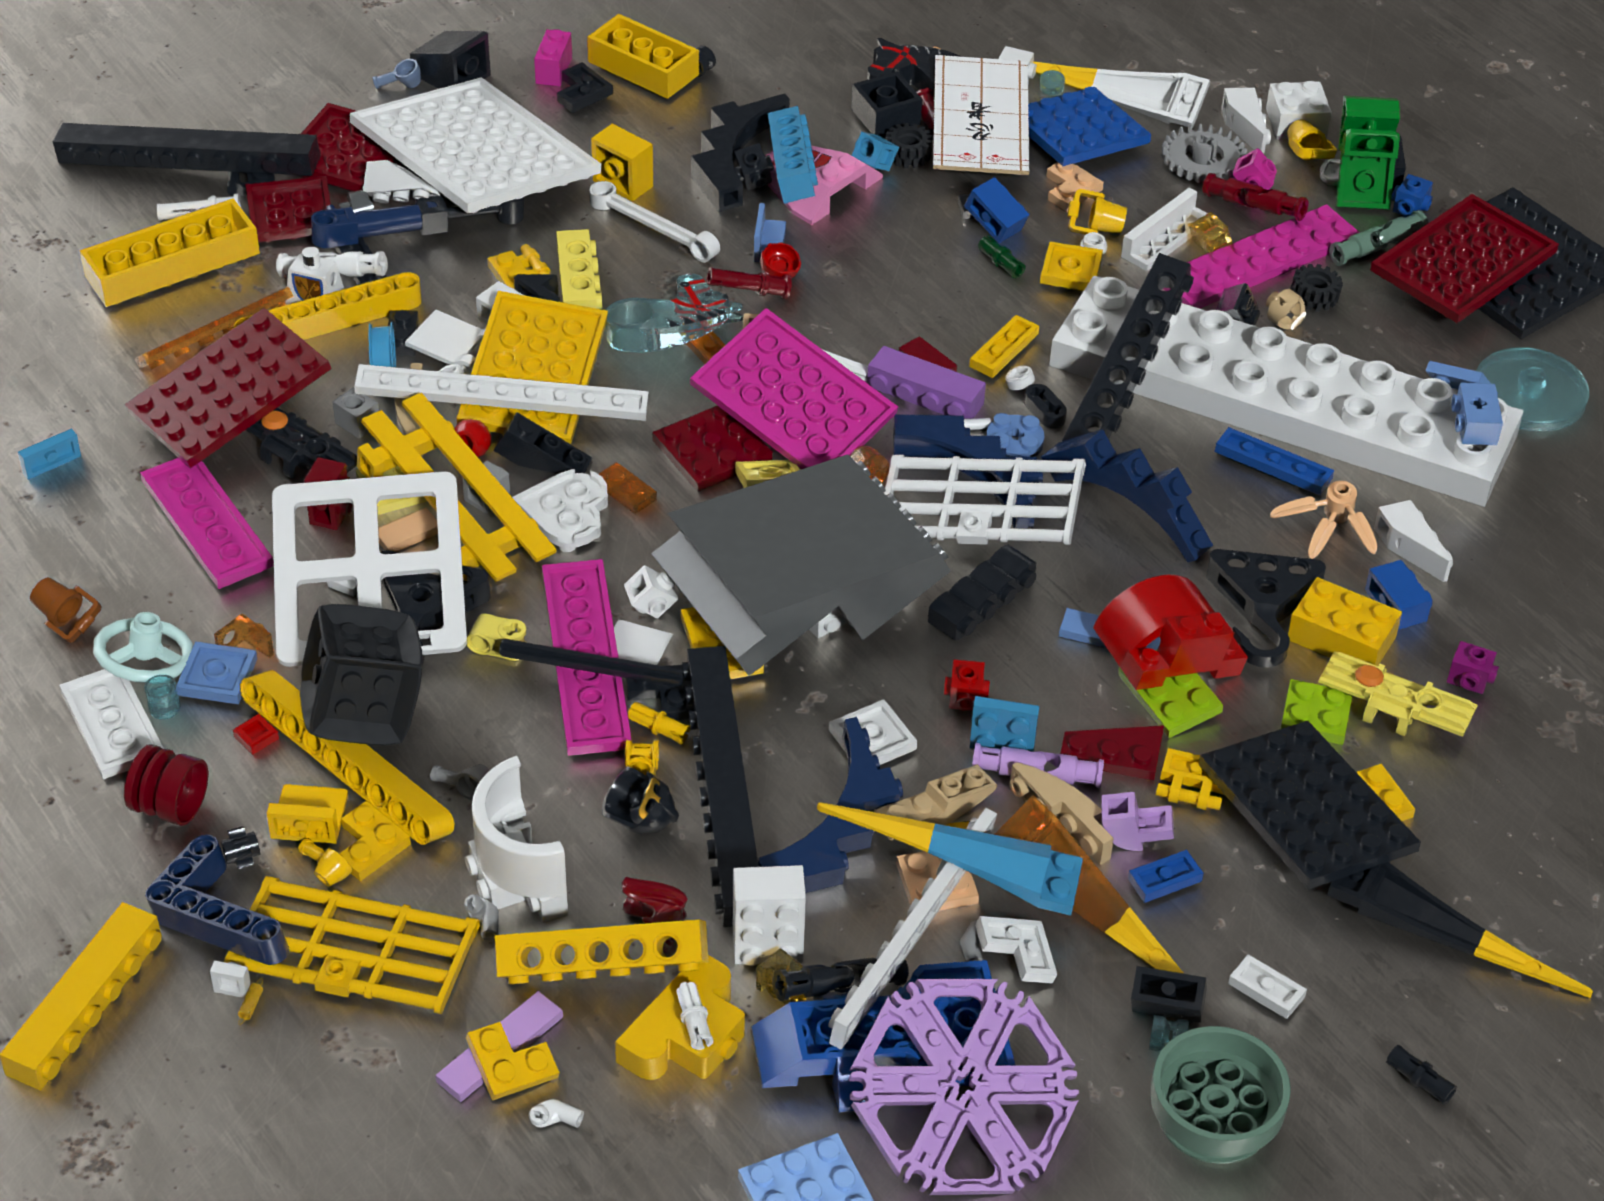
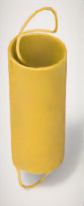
[238,978,263,1025]

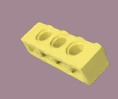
[556,229,602,309]

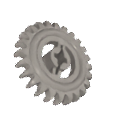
[1161,123,1247,183]

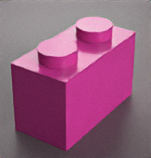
[534,29,572,87]

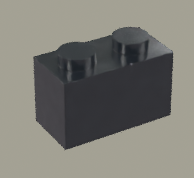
[1131,966,1207,1023]

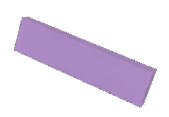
[436,991,563,1102]

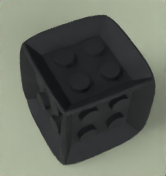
[300,604,423,745]

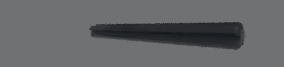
[499,639,684,687]

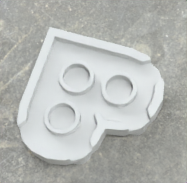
[512,469,608,552]

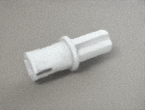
[676,982,714,1050]

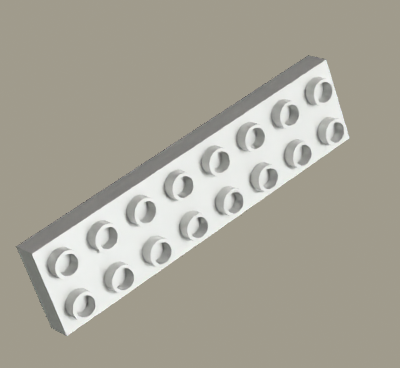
[1049,276,1524,507]

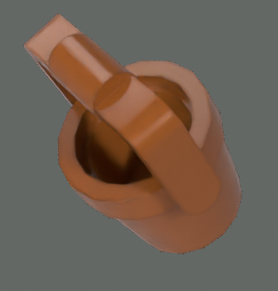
[30,577,102,643]

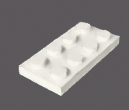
[59,669,164,779]

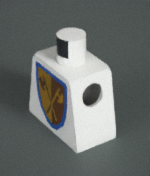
[286,247,344,303]

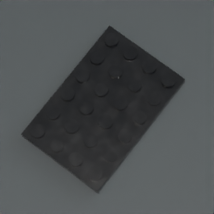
[1199,721,1421,890]

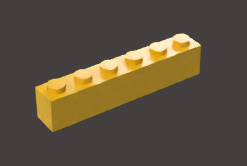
[0,902,162,1091]

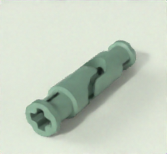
[1329,210,1429,266]

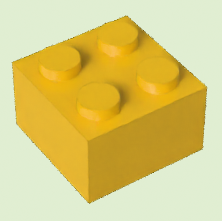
[591,123,653,202]

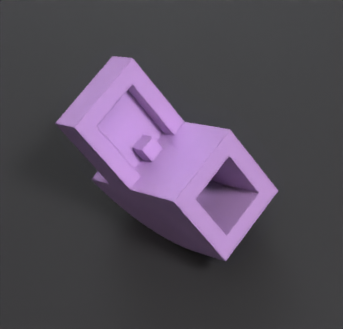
[1102,792,1174,851]

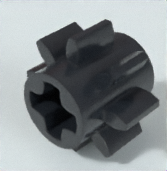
[221,826,261,869]

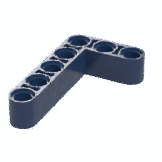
[145,834,290,965]

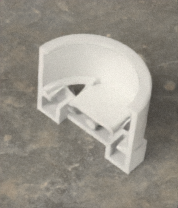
[465,756,568,923]

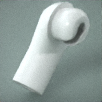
[529,1099,584,1128]

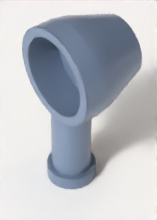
[372,59,421,89]

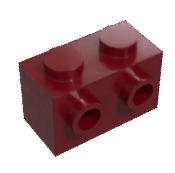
[304,457,353,531]

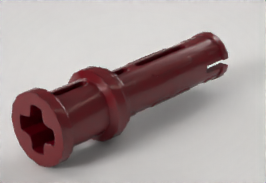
[706,267,792,299]

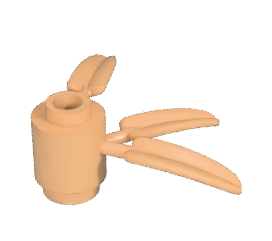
[1270,481,1378,559]

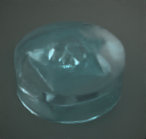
[1039,70,1065,95]

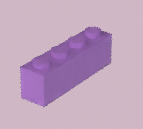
[867,346,986,419]

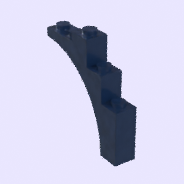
[893,414,1043,529]
[1041,429,1213,562]
[758,717,903,893]

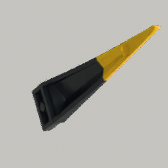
[1327,862,1593,998]

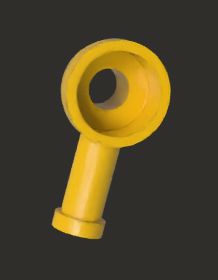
[298,838,353,887]

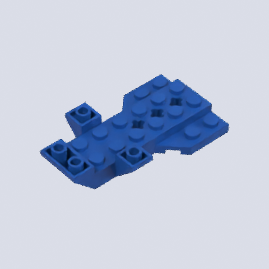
[751,960,1016,1112]

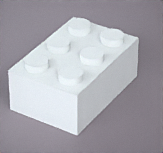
[733,865,806,965]

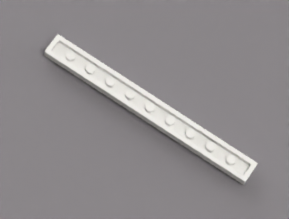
[355,364,649,421]
[828,808,997,1050]

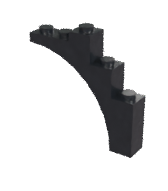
[691,93,790,212]

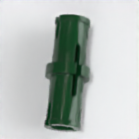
[978,235,1026,279]

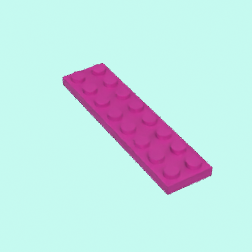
[1163,204,1360,309]
[542,559,632,756]

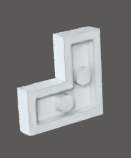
[975,916,1057,983]

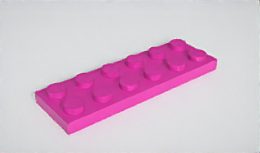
[140,458,274,589]

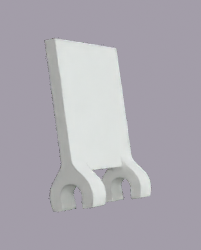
[405,310,485,375]

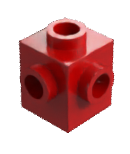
[944,659,990,711]

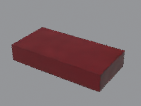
[898,336,957,372]

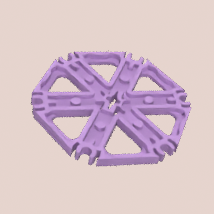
[849,979,1079,1195]

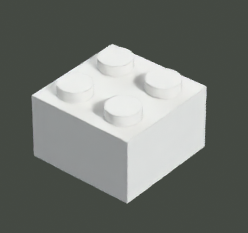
[1266,81,1332,139]

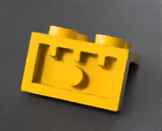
[266,784,348,844]

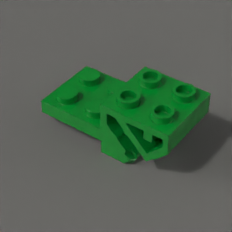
[1336,96,1400,209]

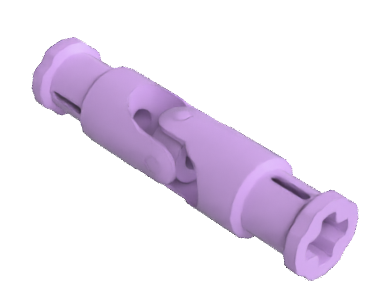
[972,743,1104,788]

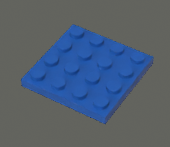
[1028,87,1151,166]

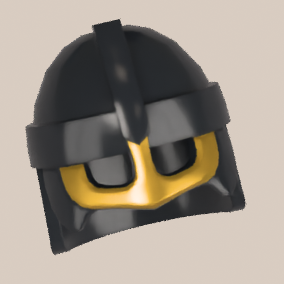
[602,767,679,834]

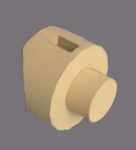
[1266,289,1306,330]

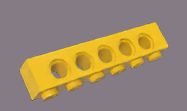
[495,919,709,984]

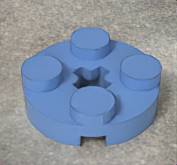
[986,413,1045,457]

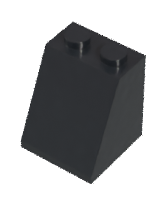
[409,31,491,89]

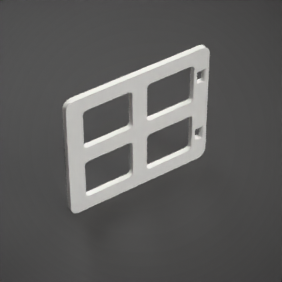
[272,471,467,667]

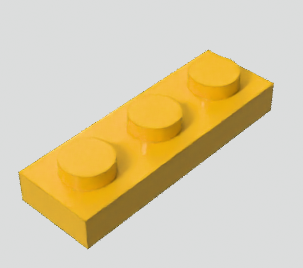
[969,315,1039,378]

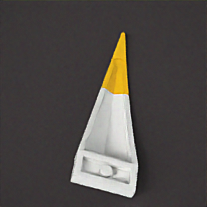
[1033,61,1210,128]

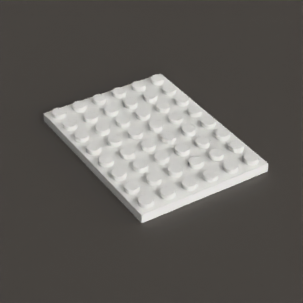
[350,77,601,213]

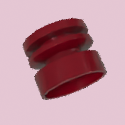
[124,744,209,826]

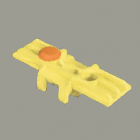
[1318,651,1478,737]

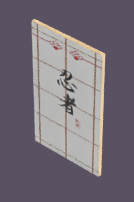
[933,55,1029,175]

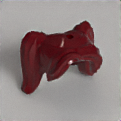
[621,877,688,954]

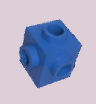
[1391,174,1433,217]

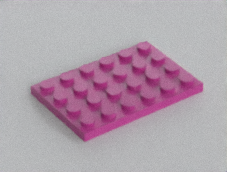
[690,308,898,469]

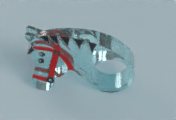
[605,273,744,353]

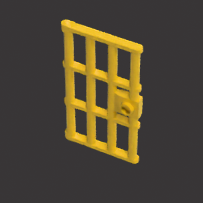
[224,876,480,1014]

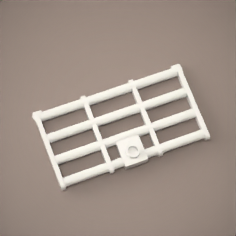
[884,455,1086,545]

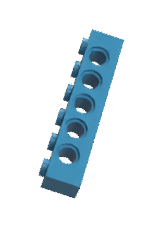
[768,106,818,204]

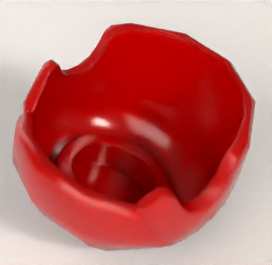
[760,242,802,279]

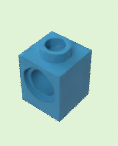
[851,131,899,171]

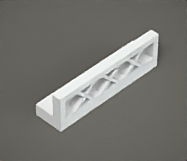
[1121,188,1212,271]

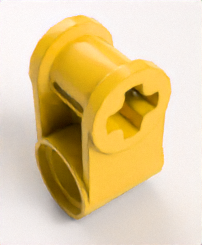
[625,740,659,776]

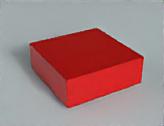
[233,714,279,755]

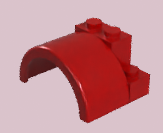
[1093,574,1248,690]

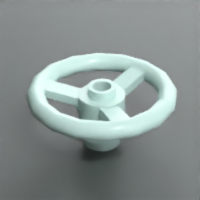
[93,612,194,683]

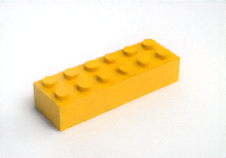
[79,198,260,307]

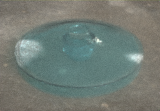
[1476,348,1589,431]

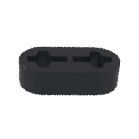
[1025,384,1067,428]

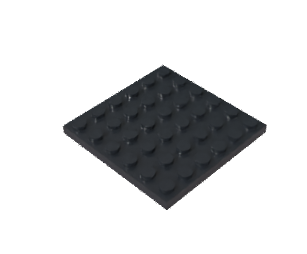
[1478,187,1604,339]

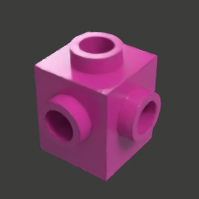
[1233,148,1277,192]

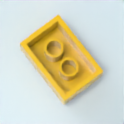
[1288,577,1402,666]

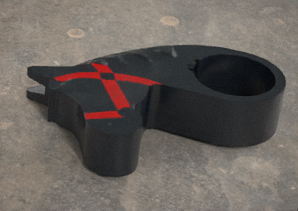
[867,38,962,91]

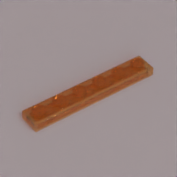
[135,286,294,370]

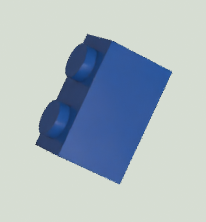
[964,177,1030,244]
[1365,560,1433,630]

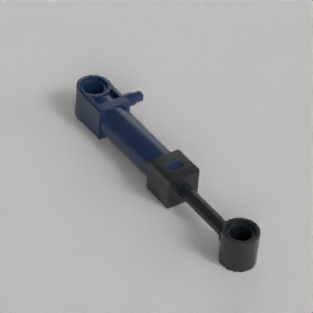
[311,196,524,248]

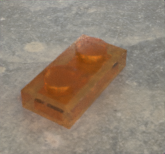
[599,462,657,514]

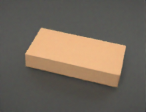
[379,507,438,552]

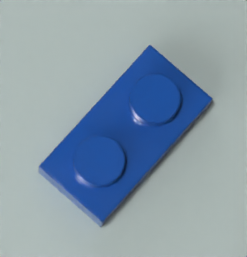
[1128,850,1204,903]

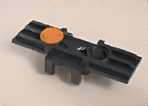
[246,407,357,479]

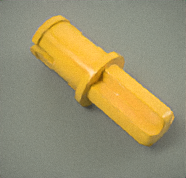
[628,702,690,745]

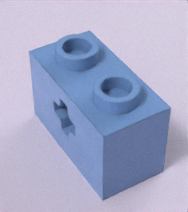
[1451,383,1503,445]

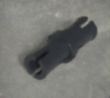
[1386,1045,1457,1105]

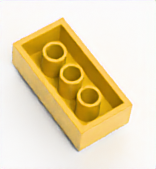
[587,14,699,99]

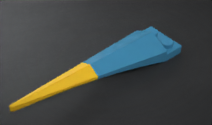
[817,802,1083,916]

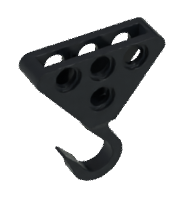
[1206,549,1326,668]
[380,550,491,665]

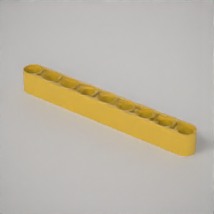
[240,670,455,845]

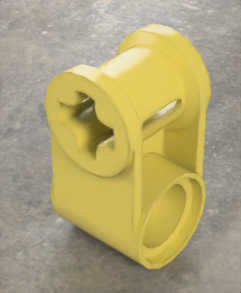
[467,613,527,661]

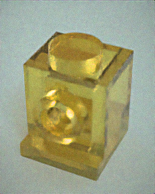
[1189,212,1233,254]
[756,948,807,1004]

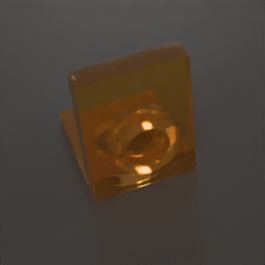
[214,614,274,658]

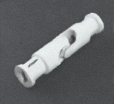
[276,251,388,278]

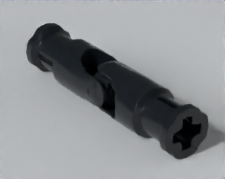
[772,957,909,1001]

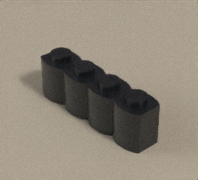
[928,544,1037,641]

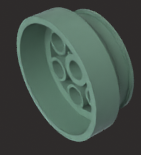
[1150,1026,1291,1164]

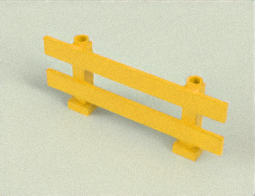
[356,392,557,582]

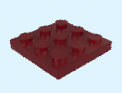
[246,176,331,242]
[652,405,773,492]

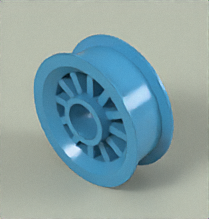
[368,322,396,368]

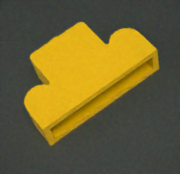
[615,955,745,1080]

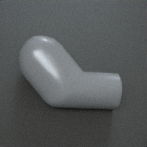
[464,894,499,940]
[960,920,983,962]

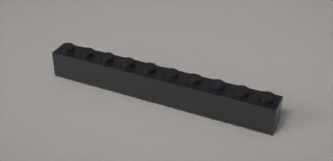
[52,123,321,176]
[682,646,759,927]

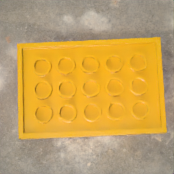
[456,291,608,444]

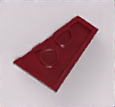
[1060,725,1164,781]

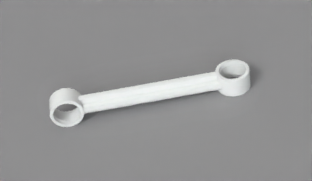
[589,181,720,263]

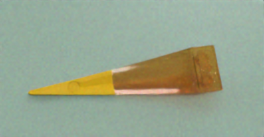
[994,795,1184,974]

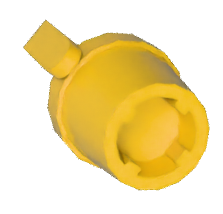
[1287,119,1337,160]
[1067,189,1127,235]

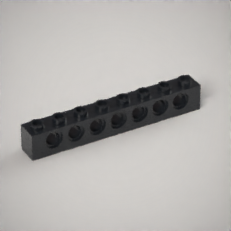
[1062,253,1194,441]

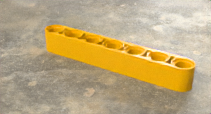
[234,272,422,340]

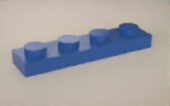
[1215,427,1334,495]

